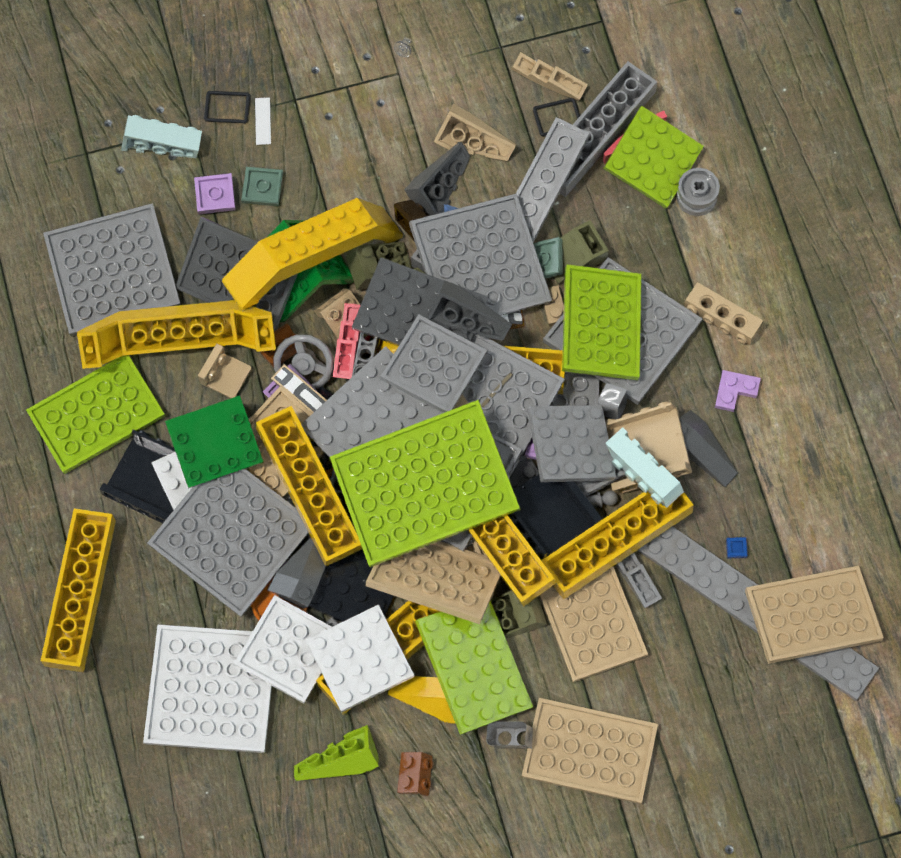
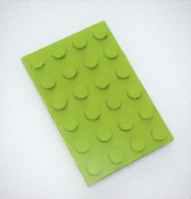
[562,264,641,380]
[26,355,166,474]
[415,601,533,735]

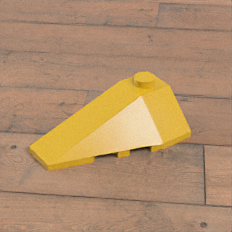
[388,676,456,724]

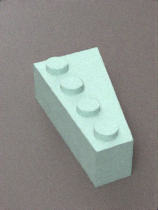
[121,115,202,158]
[606,427,684,508]

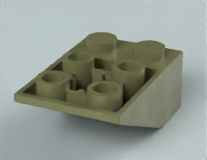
[553,220,609,284]
[346,242,413,290]
[490,591,547,638]

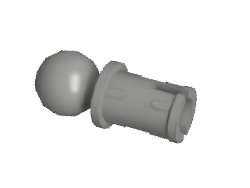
[587,490,618,508]

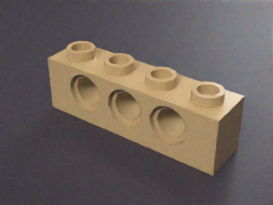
[684,282,763,346]

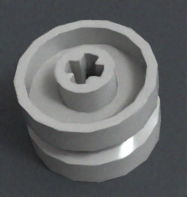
[676,168,720,216]

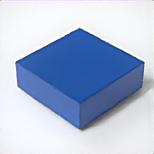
[726,537,747,559]

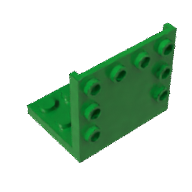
[266,220,354,323]
[165,395,263,489]

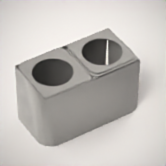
[598,383,627,420]
[486,722,533,748]

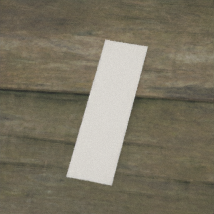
[255,98,271,145]

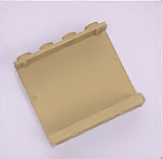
[605,402,692,495]

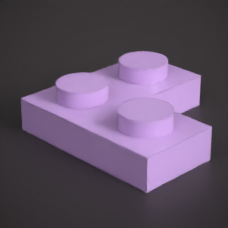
[715,370,761,412]

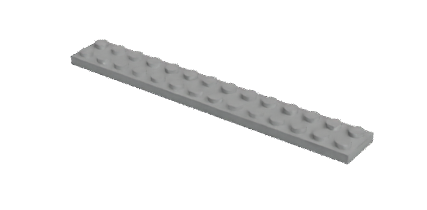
[637,526,879,701]

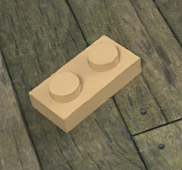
[543,285,564,326]

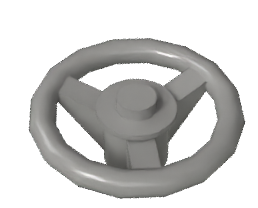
[273,335,334,390]

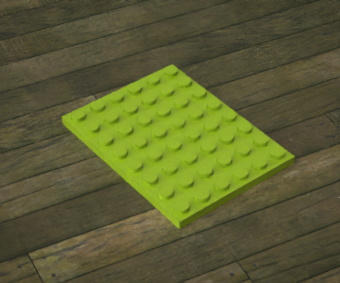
[330,400,520,567]

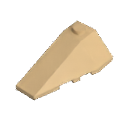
[434,104,516,161]

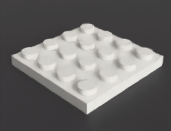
[234,595,331,704]
[306,605,414,713]

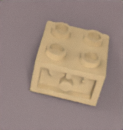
[314,288,360,339]
[198,344,252,399]

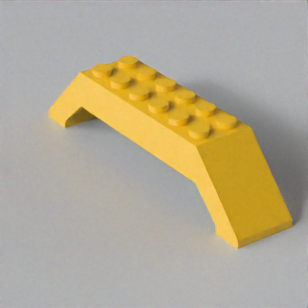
[222,198,403,310]
[77,300,276,369]

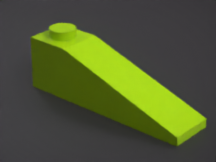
[294,725,379,781]

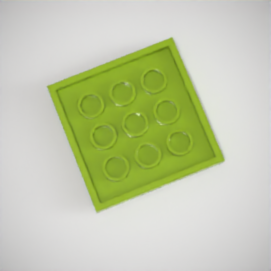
[603,106,704,209]

